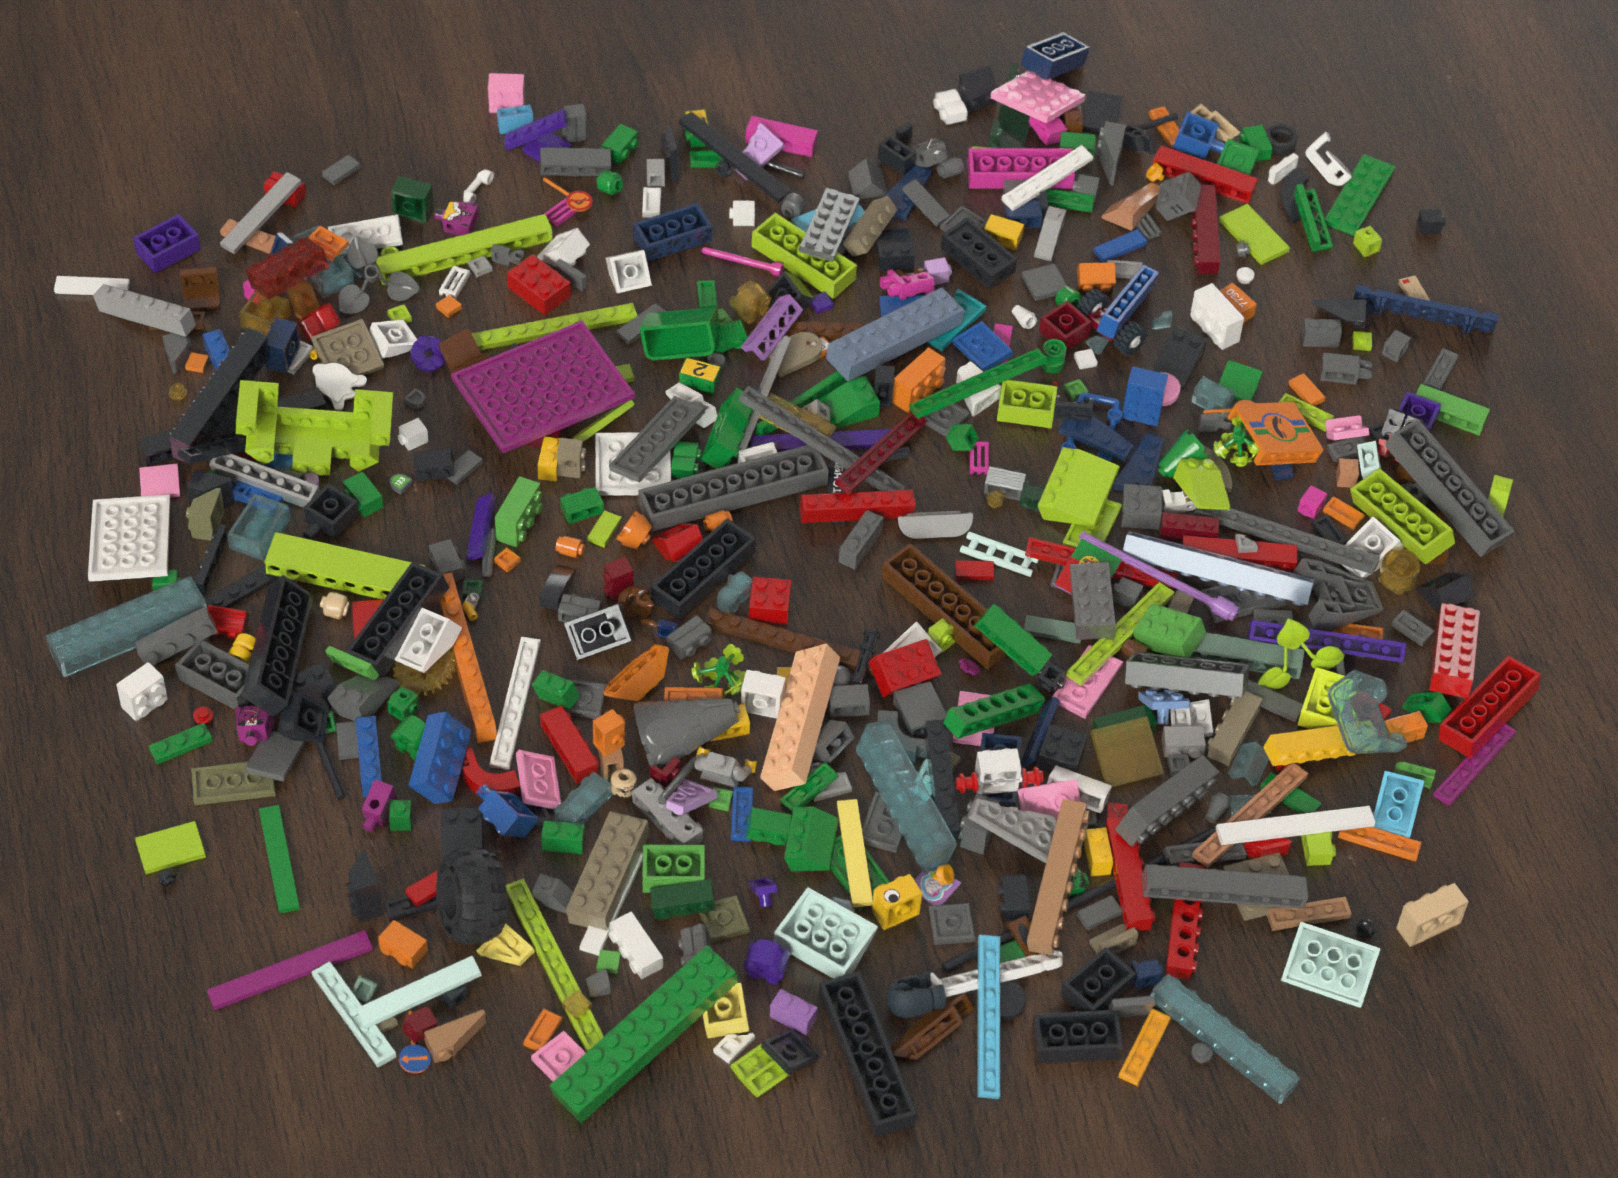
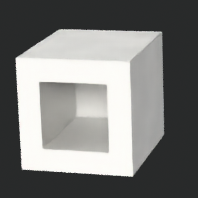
[730,201,755,226]
[398,418,428,451]

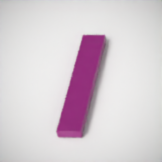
[1433,724,1517,807]

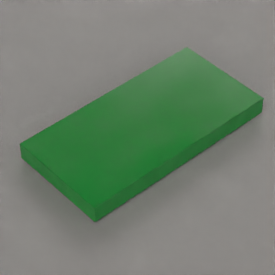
[830,835,890,910]

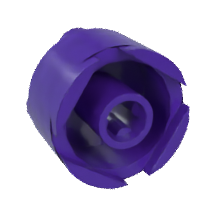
[743,939,790,985]

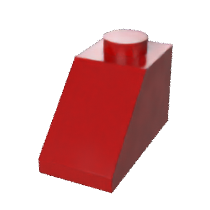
[1244,837,1292,858]

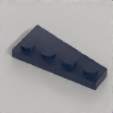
[882,165,932,221]
[1059,415,1134,462]
[1112,433,1165,491]

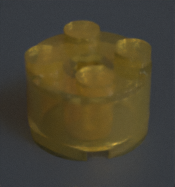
[729,281,771,324]
[1378,549,1420,595]

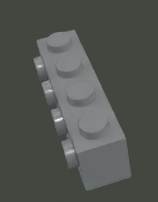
[632,778,703,845]

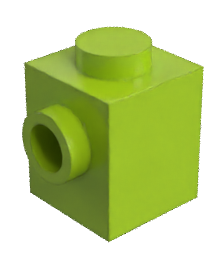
[1353,226,1382,257]

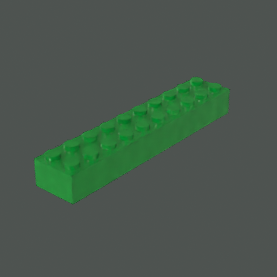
[550,945,738,1123]

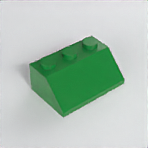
[784,807,838,871]

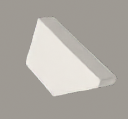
[713,1033,755,1065]

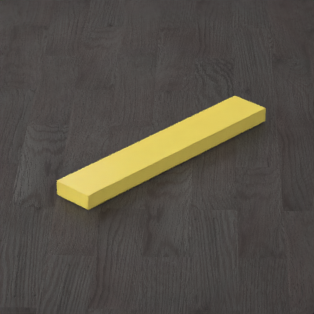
[837,799,873,907]

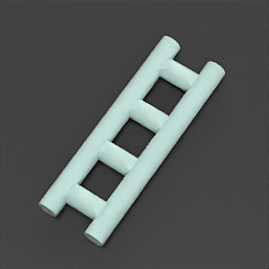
[960,532,1039,577]

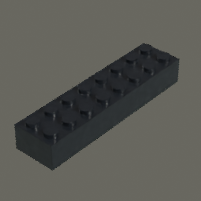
[169,327,270,466]
[242,575,313,716]
[819,971,917,1138]

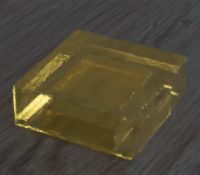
[562,990,592,1019]

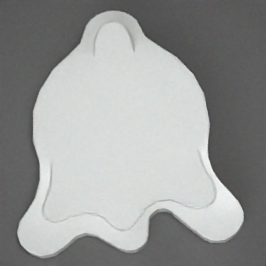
[313,363,367,411]

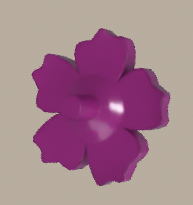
[959,658,981,676]

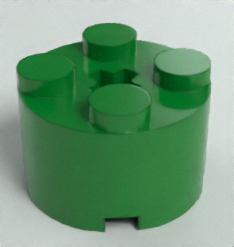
[391,715,426,761]

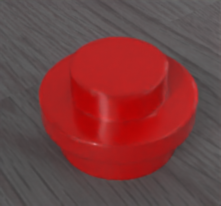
[193,707,213,725]

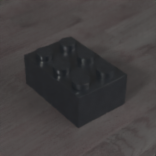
[1061,947,1136,1012]

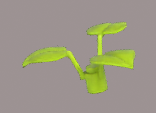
[1257,619,1345,690]

